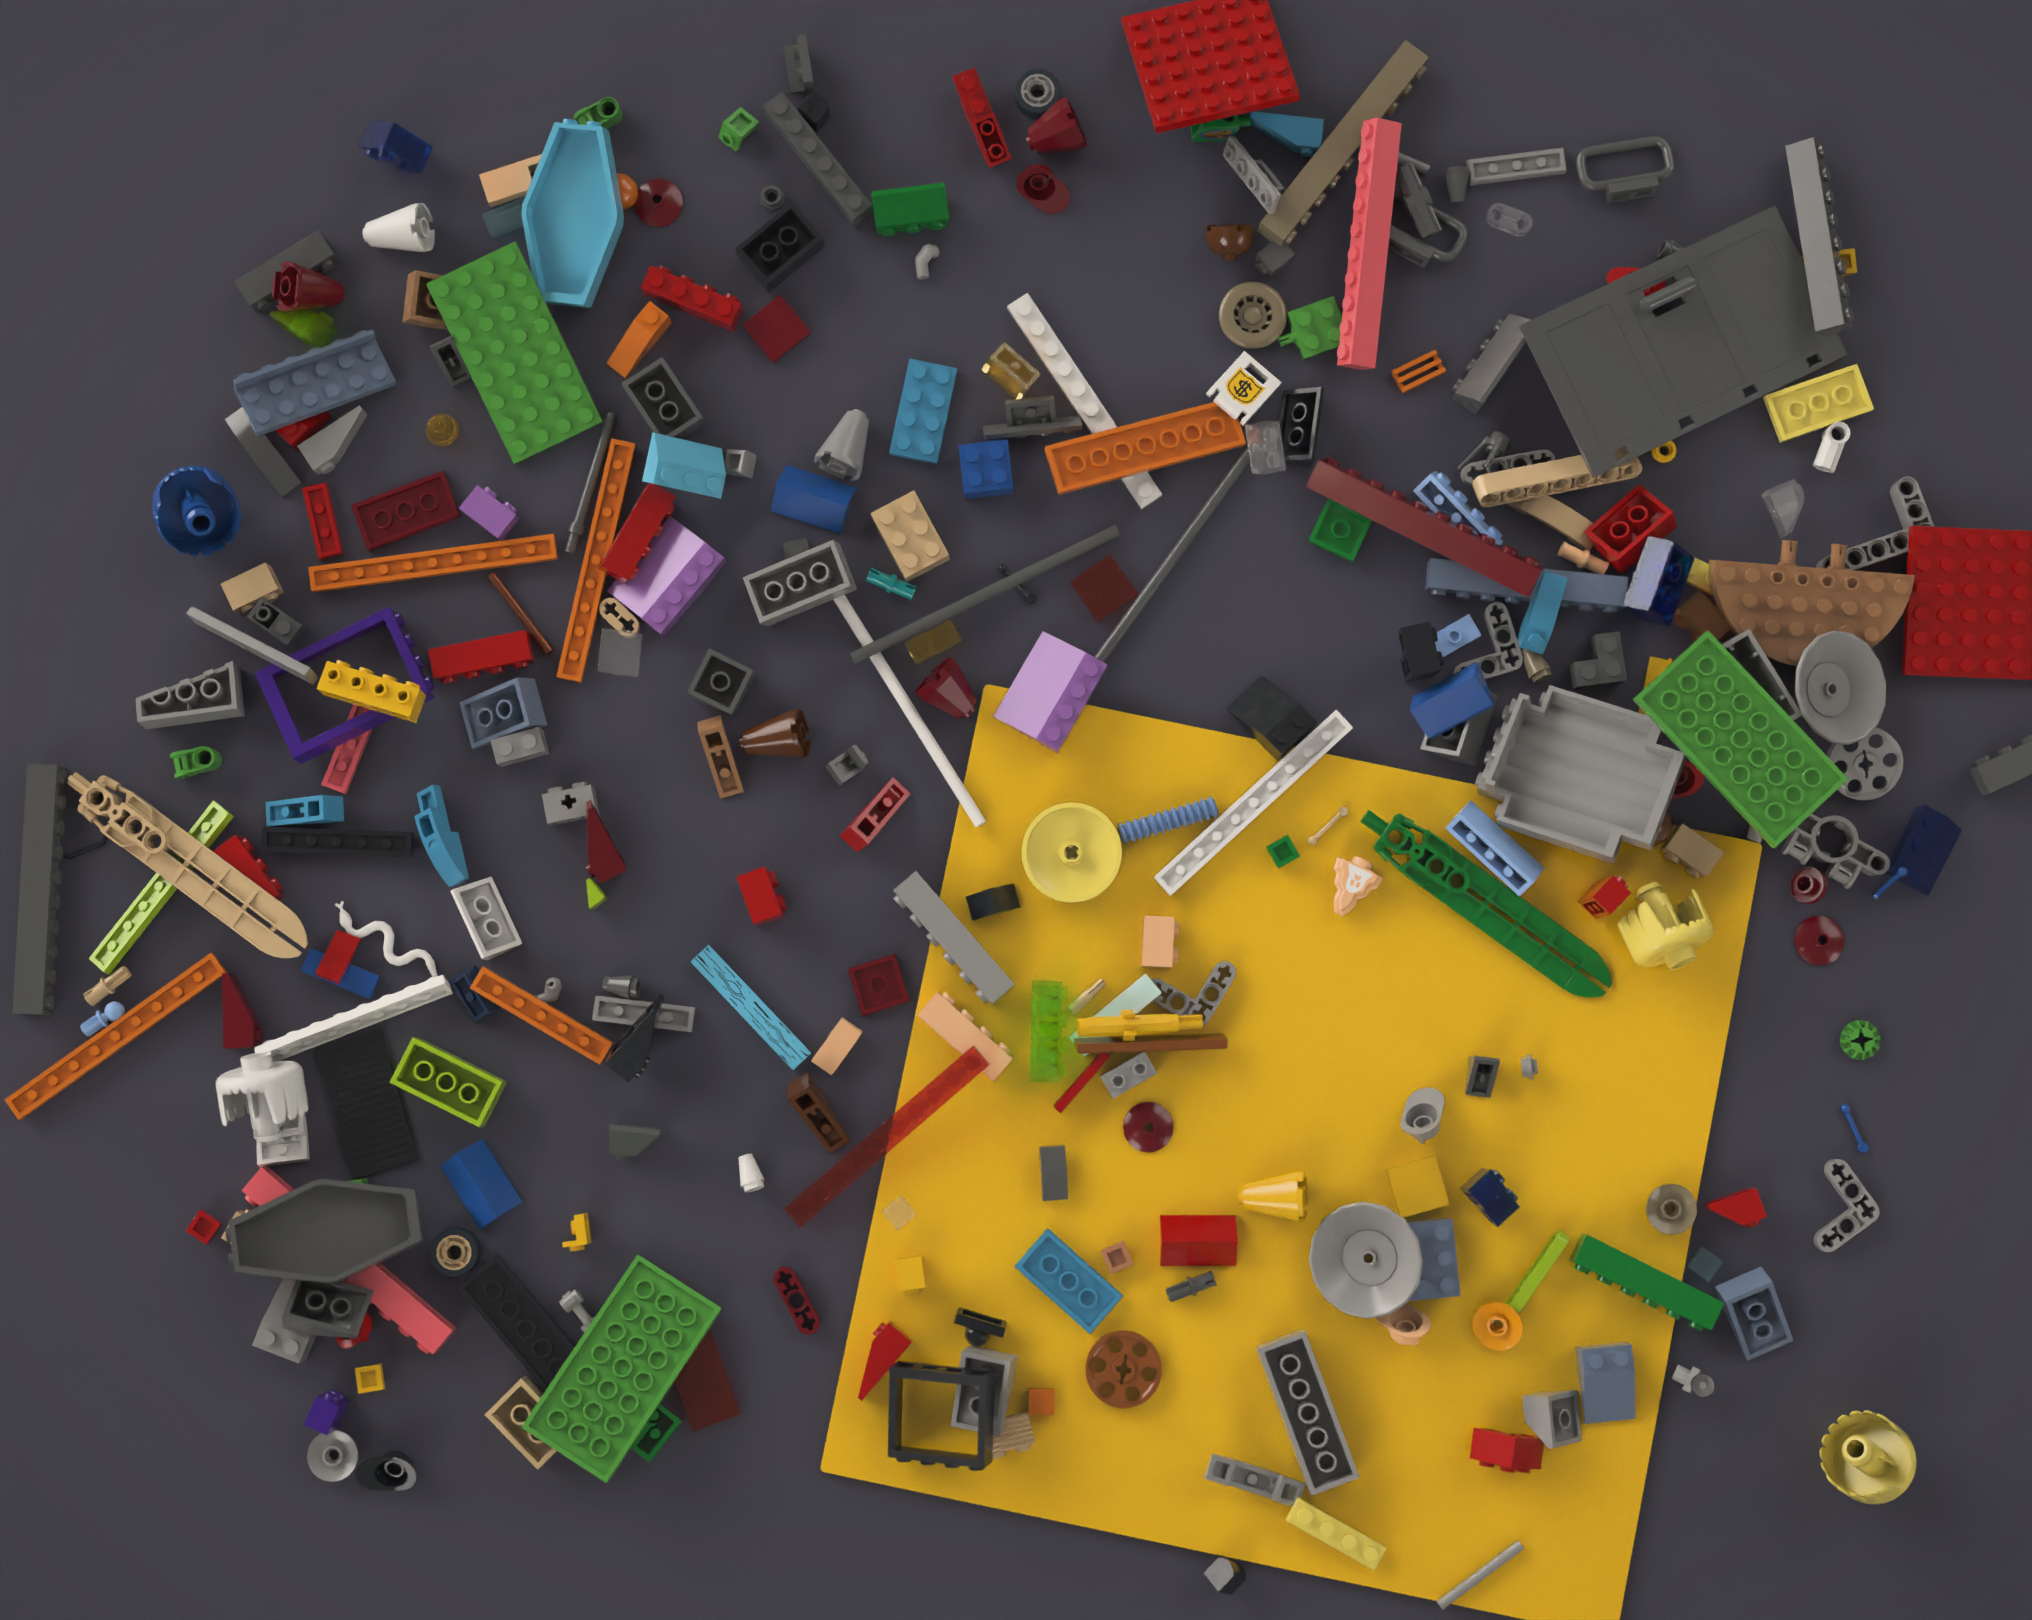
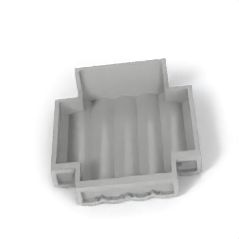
[1475,685,1686,864]

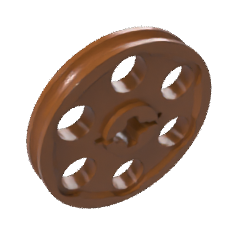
[1086,1330,1162,1408]

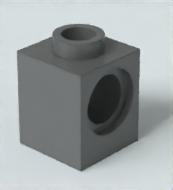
[1255,241,1295,278]

